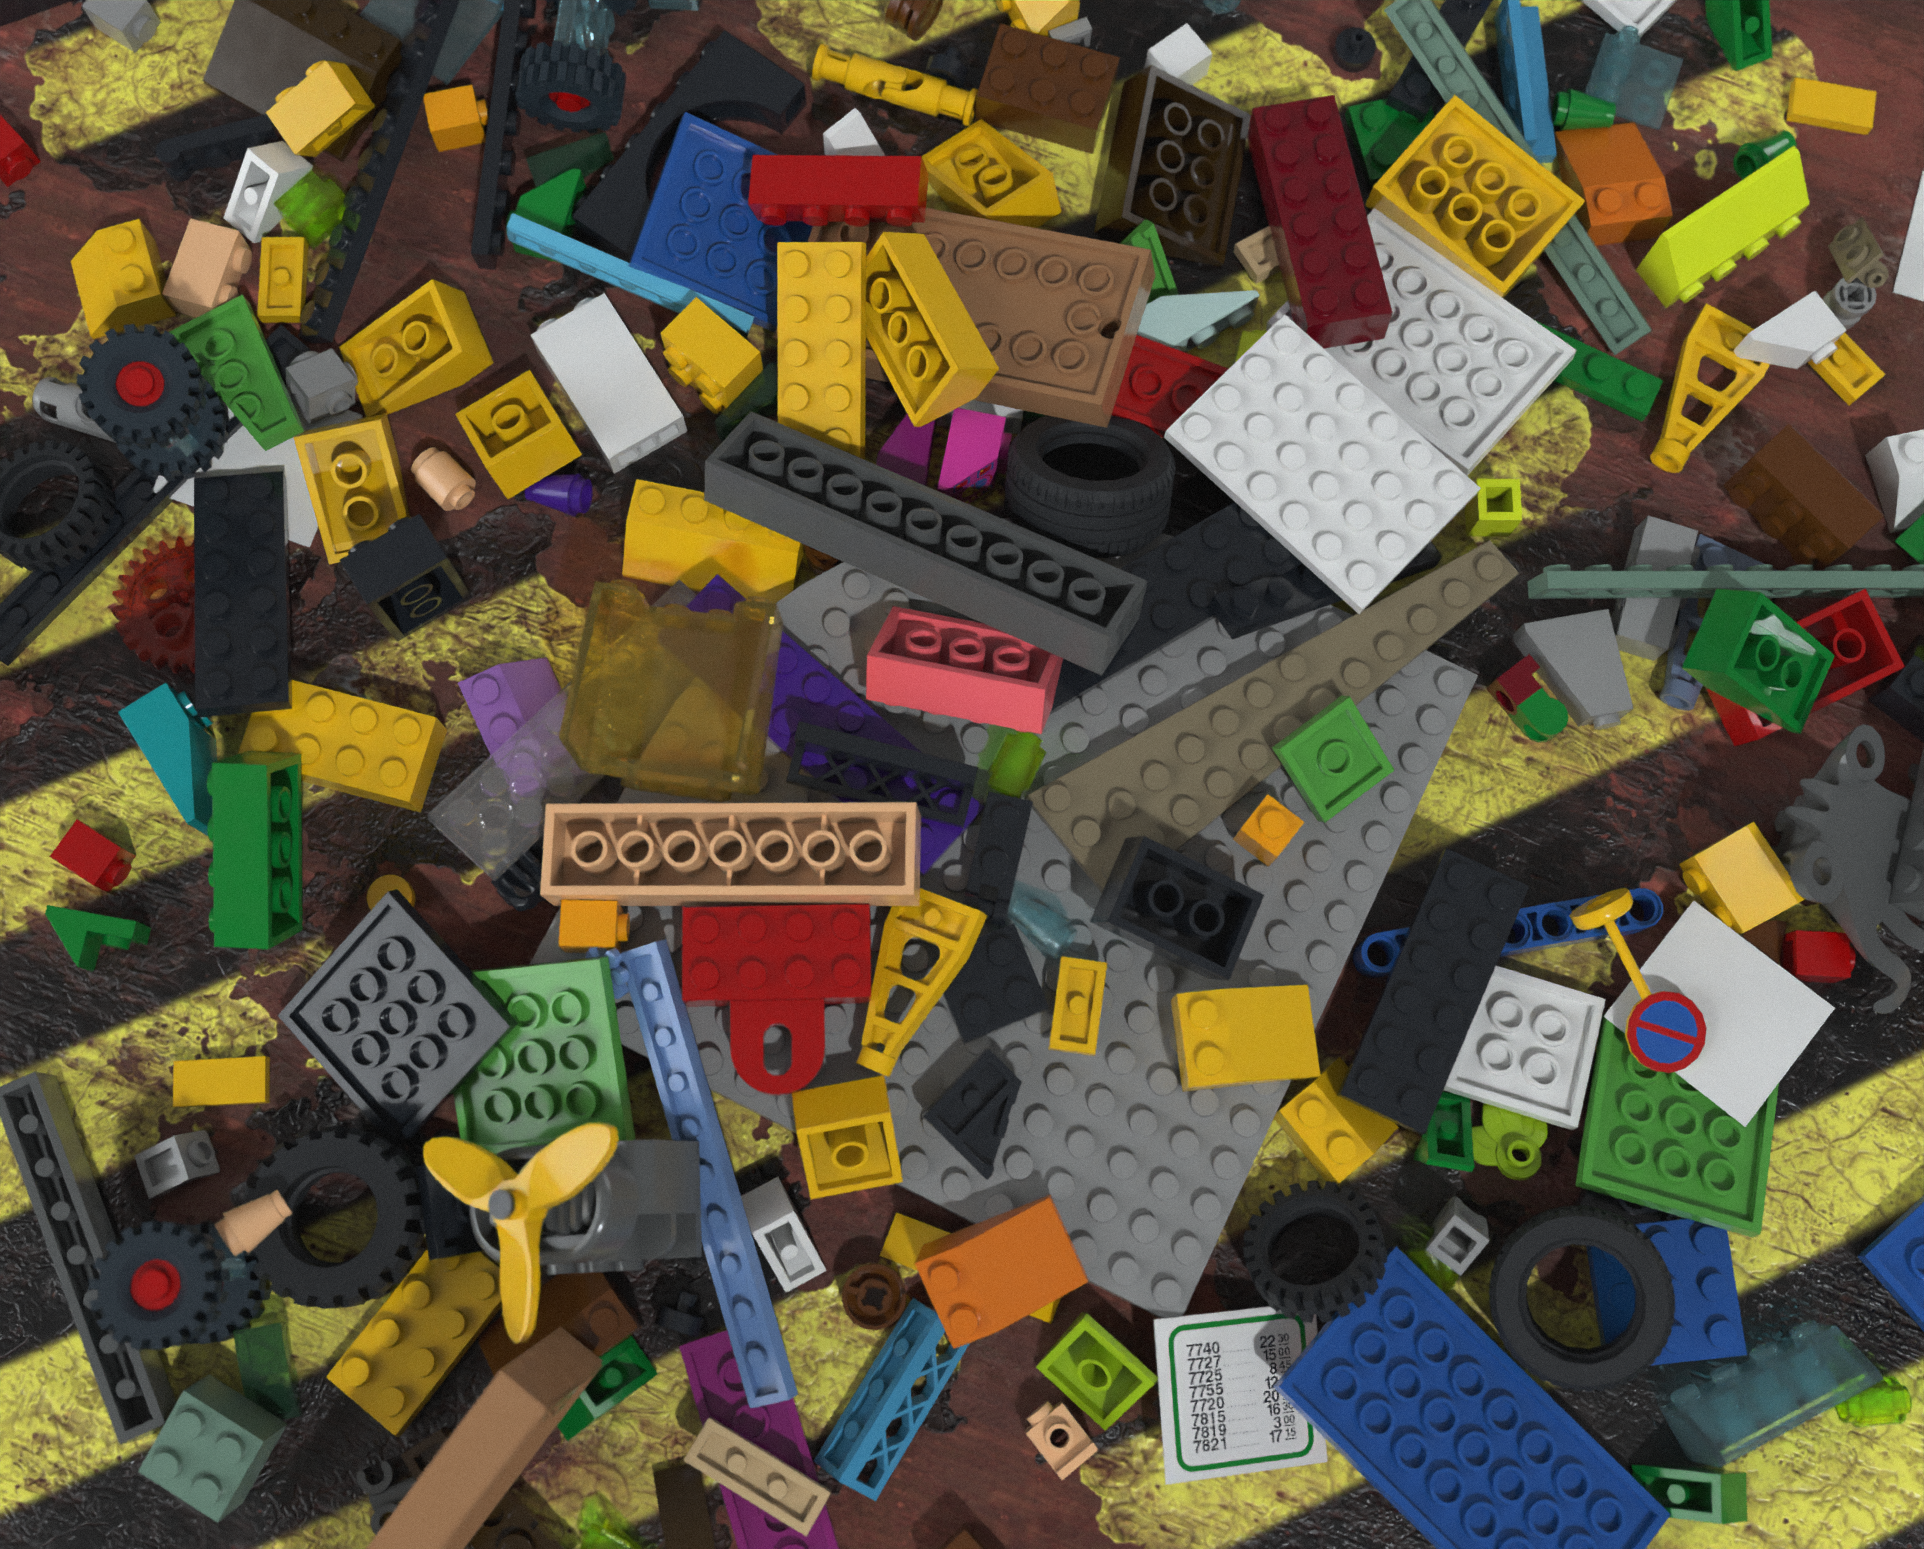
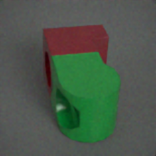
[1486,654,1568,743]

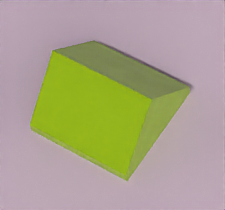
[1036,1312,1158,1431]

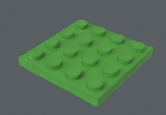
[453,956,636,1154]
[1575,1012,1779,1238]

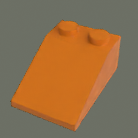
[1554,122,1673,246]
[914,1194,1089,1349]

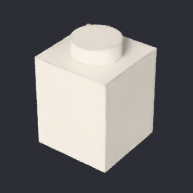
[1144,23,1212,85]

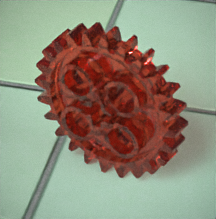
[111,536,195,674]

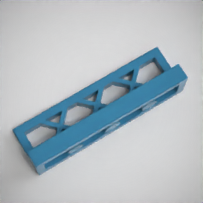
[1494,0,1557,163]
[814,1298,970,1501]

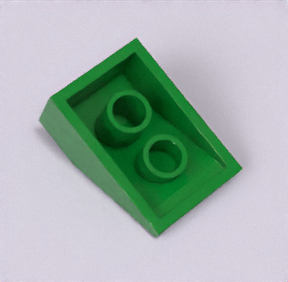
[1682,589,1835,734]

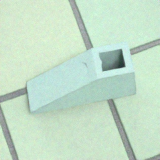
[1137,290,1260,353]

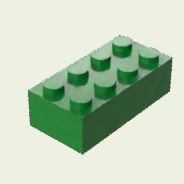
[207,751,303,949]

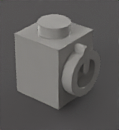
[286,348,358,425]

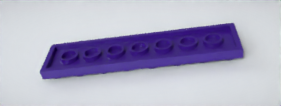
[656,574,984,877]

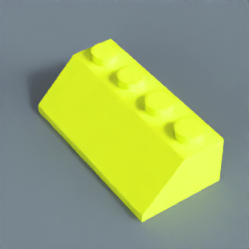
[1636,146,1810,308]

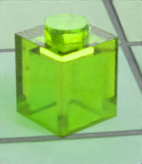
[273,171,345,250]

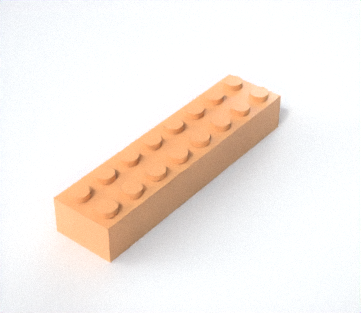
[540,802,921,906]

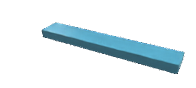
[506,213,754,339]

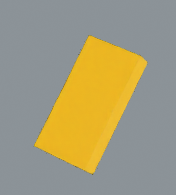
[1786,77,1876,135]
[173,1056,270,1108]

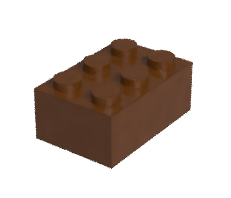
[975,23,1120,154]
[1723,423,1885,571]

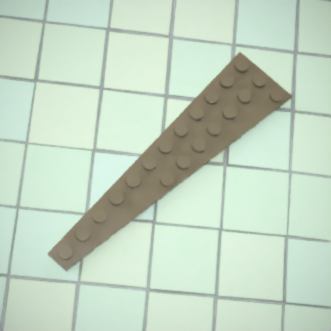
[1025,540,1519,893]

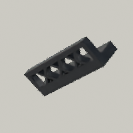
[786,721,978,828]

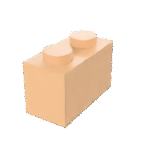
[162,218,252,318]

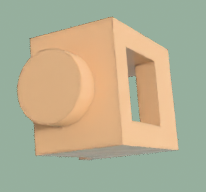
[1024,1401,1099,1480]

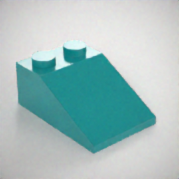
[118,683,218,836]

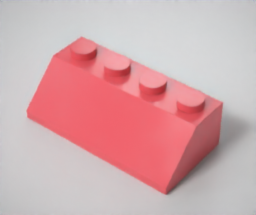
[866,606,1063,734]

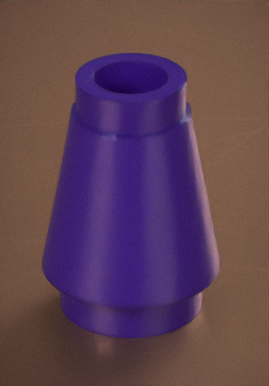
[525,473,593,516]

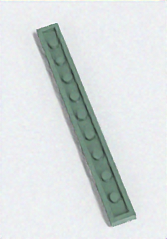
[1384,0,1653,355]
[1527,564,1924,599]

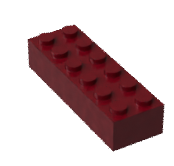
[1247,95,1393,348]

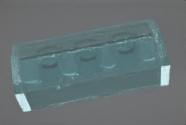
[1660,1320,1883,1468]

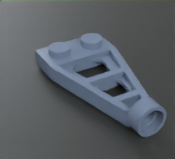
[1659,534,1778,711]

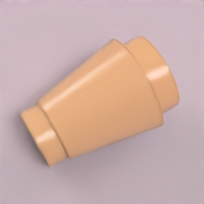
[214,1190,293,1256]

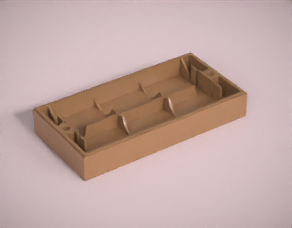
[773,208,1156,428]
[366,1327,603,1549]

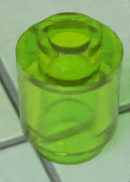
[986,731,1047,798]
[1834,1376,1912,1428]

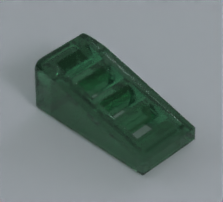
[526,132,614,187]
[715,362,778,441]

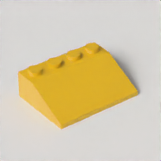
[1365,95,1585,298]

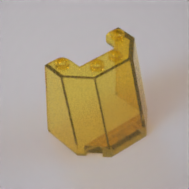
[559,579,783,802]

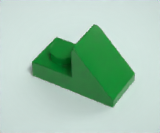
[45,905,151,972]
[1414,1092,1474,1172]

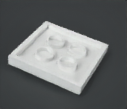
[1444,966,1606,1130]

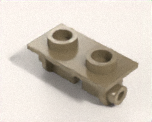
[1828,217,1889,288]

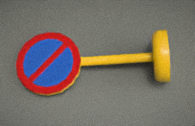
[1569,888,1707,1073]

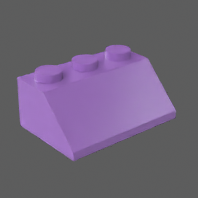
[458,657,601,811]

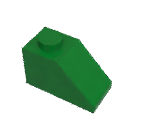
[1705,0,1773,71]
[506,168,587,263]
[557,1336,658,1442]
[1632,1464,1747,1524]

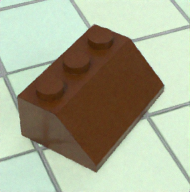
[477,1264,645,1377]

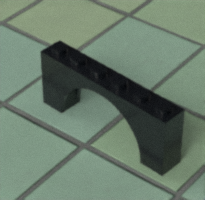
[572,30,807,263]

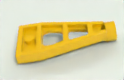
[1650,303,1770,473]
[856,888,987,1078]

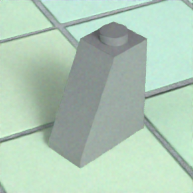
[1513,609,1634,730]

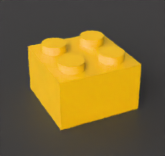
[660,297,766,420]
[455,370,582,499]

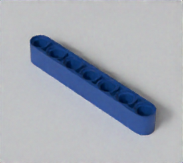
[1353,888,1663,978]

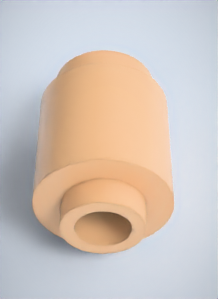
[411,447,476,511]

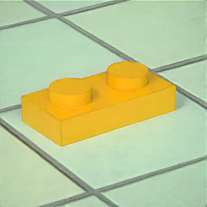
[257,237,309,323]
[1807,333,1886,406]
[1048,956,1107,1056]

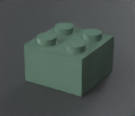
[138,1374,287,1523]

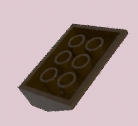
[203,0,402,162]
[1094,65,1251,266]

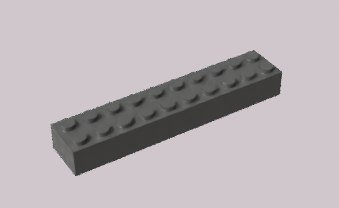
[704,411,1148,675]

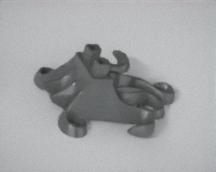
[1771,724,1924,1014]

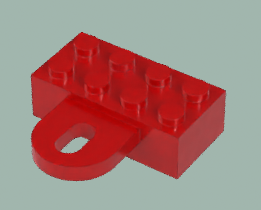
[682,904,872,1096]

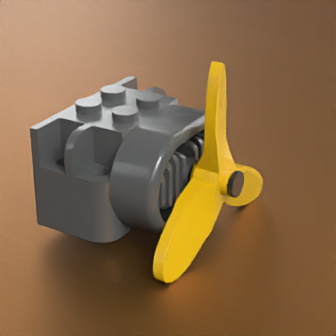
[423,1123,702,1343]

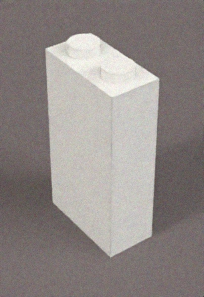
[531,293,687,474]

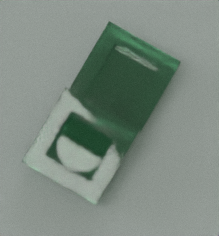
[233,1322,303,1420]

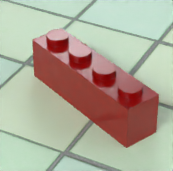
[748,155,929,227]

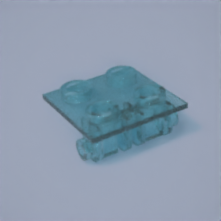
[1585,25,1683,130]

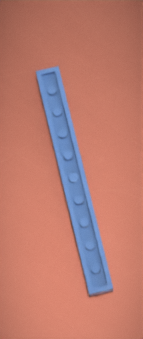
[620,939,798,1408]

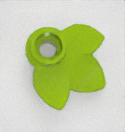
[1472,1103,1548,1180]

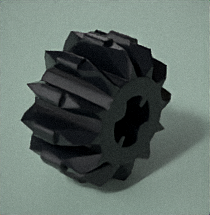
[491,835,546,912]

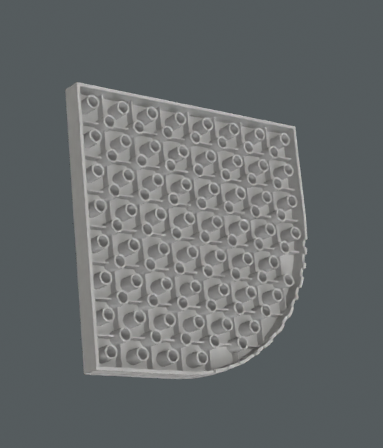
[530,518,1478,1319]

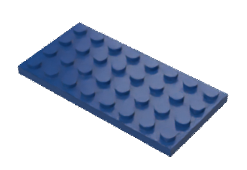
[1273,1246,1671,1549]

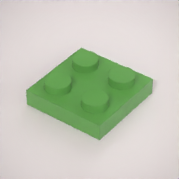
[1272,695,1394,823]

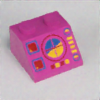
[937,408,1012,504]

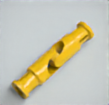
[812,44,978,126]

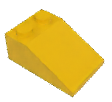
[922,119,1061,228]
[339,279,494,417]
[293,413,410,565]
[1171,985,1321,1092]

